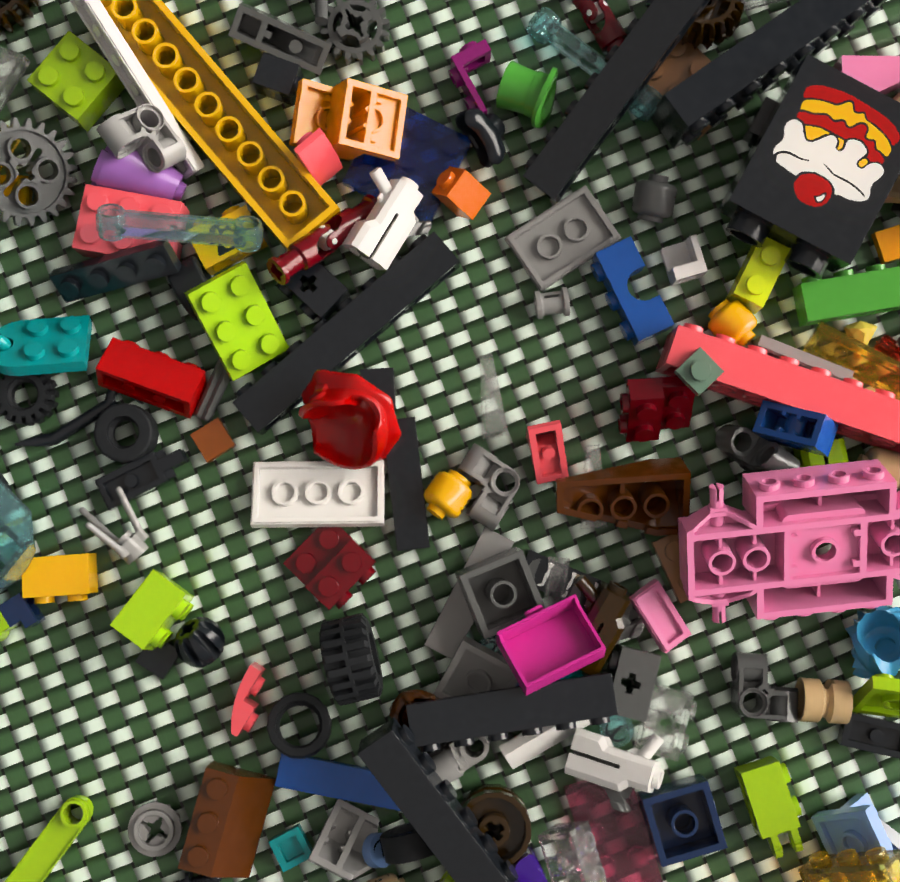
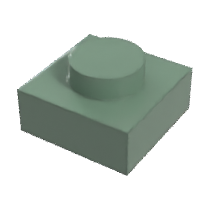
[674,347,724,397]

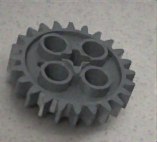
[0,117,78,226]

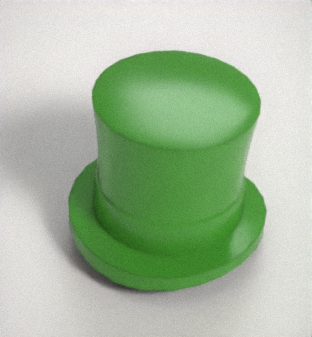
[496,61,558,129]

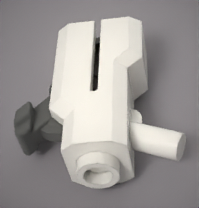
[342,167,432,270]
[564,728,664,813]

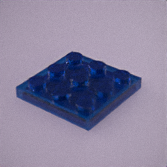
[342,107,472,222]

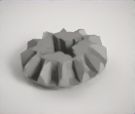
[128,801,183,857]

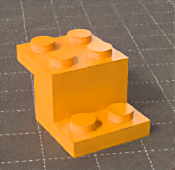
[289,78,408,161]

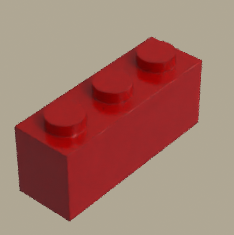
[95,337,206,419]

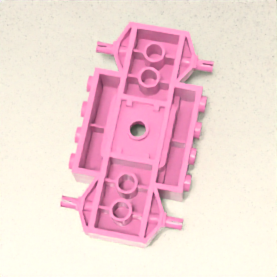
[678,459,900,623]

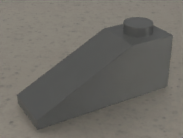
[228,2,332,75]

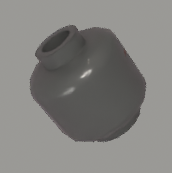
[632,174,677,223]

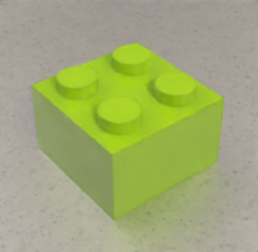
[27,31,125,132]
[110,569,194,650]

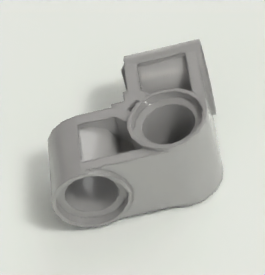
[97,103,187,173]
[456,443,520,531]
[427,736,490,783]

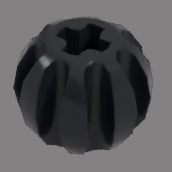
[174,617,225,668]

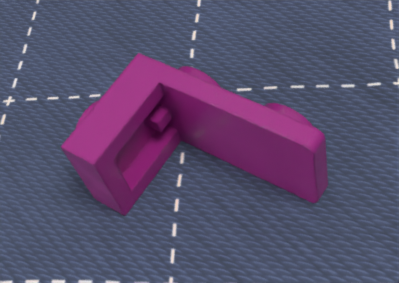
[448,39,491,115]

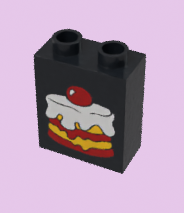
[717,54,900,279]

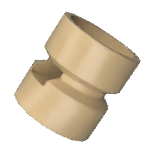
[795,677,853,724]

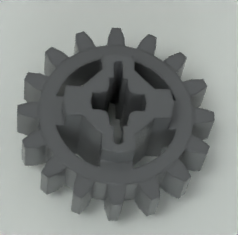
[320,0,390,66]

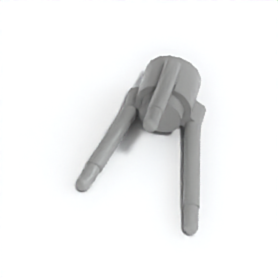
[79,486,149,565]

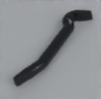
[15,389,144,447]

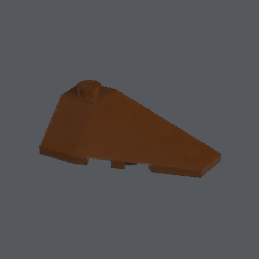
[556,457,691,536]

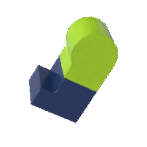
[0,592,46,642]

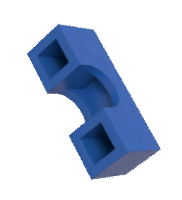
[590,236,674,346]

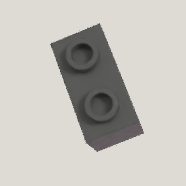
[607,644,662,723]

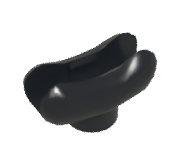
[455,108,506,168]

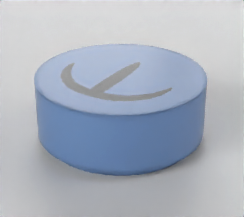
[362,833,390,868]

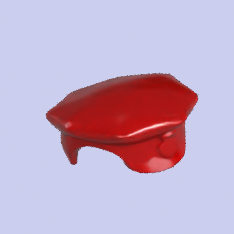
[298,369,402,470]

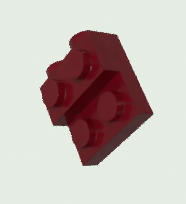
[618,376,695,442]
[283,527,377,610]

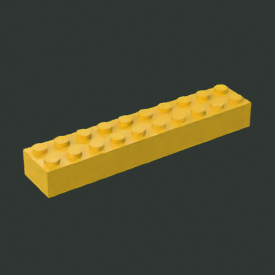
[100,0,340,251]

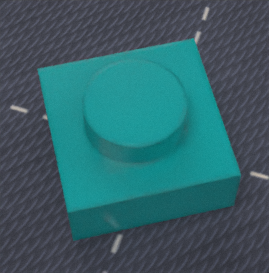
[268,823,312,873]

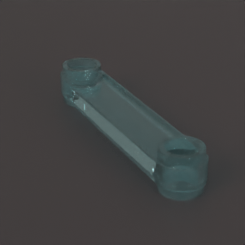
[526,7,663,122]
[96,204,264,253]

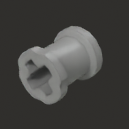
[534,287,570,319]

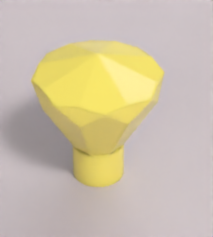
[844,320,877,357]

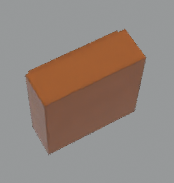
[190,417,237,463]

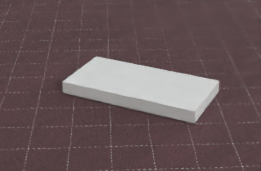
[250,460,385,528]

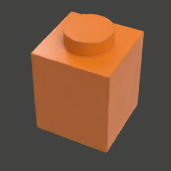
[431,166,491,220]

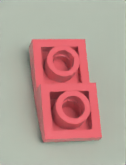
[294,128,343,186]
[231,662,266,737]

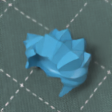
[846,605,900,679]

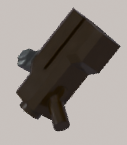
[574,574,644,675]

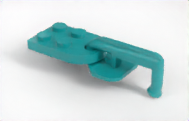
[0,315,92,376]

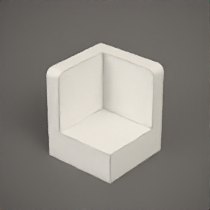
[660,234,708,286]

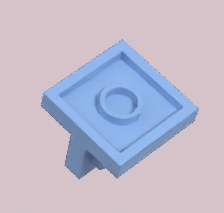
[811,792,900,880]

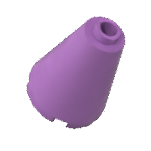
[91,146,187,201]

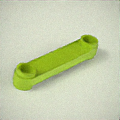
[5,795,94,882]

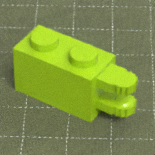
[734,756,804,859]

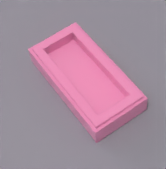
[629,579,691,653]

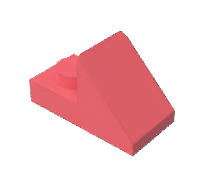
[526,420,569,484]

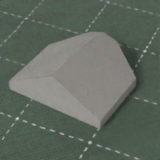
[308,799,379,882]

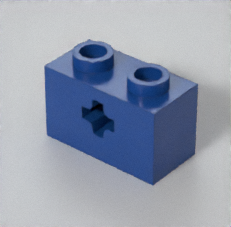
[752,400,839,457]

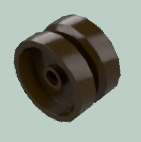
[461,784,531,864]

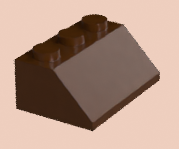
[178,761,276,878]

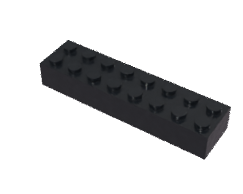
[651,0,887,149]

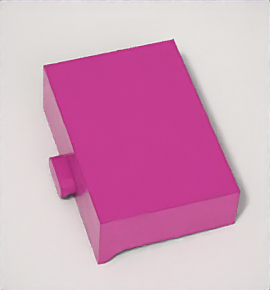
[496,594,606,696]

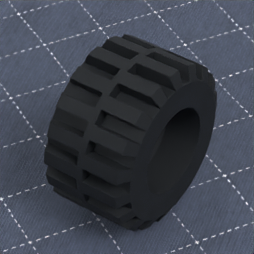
[319,613,383,706]

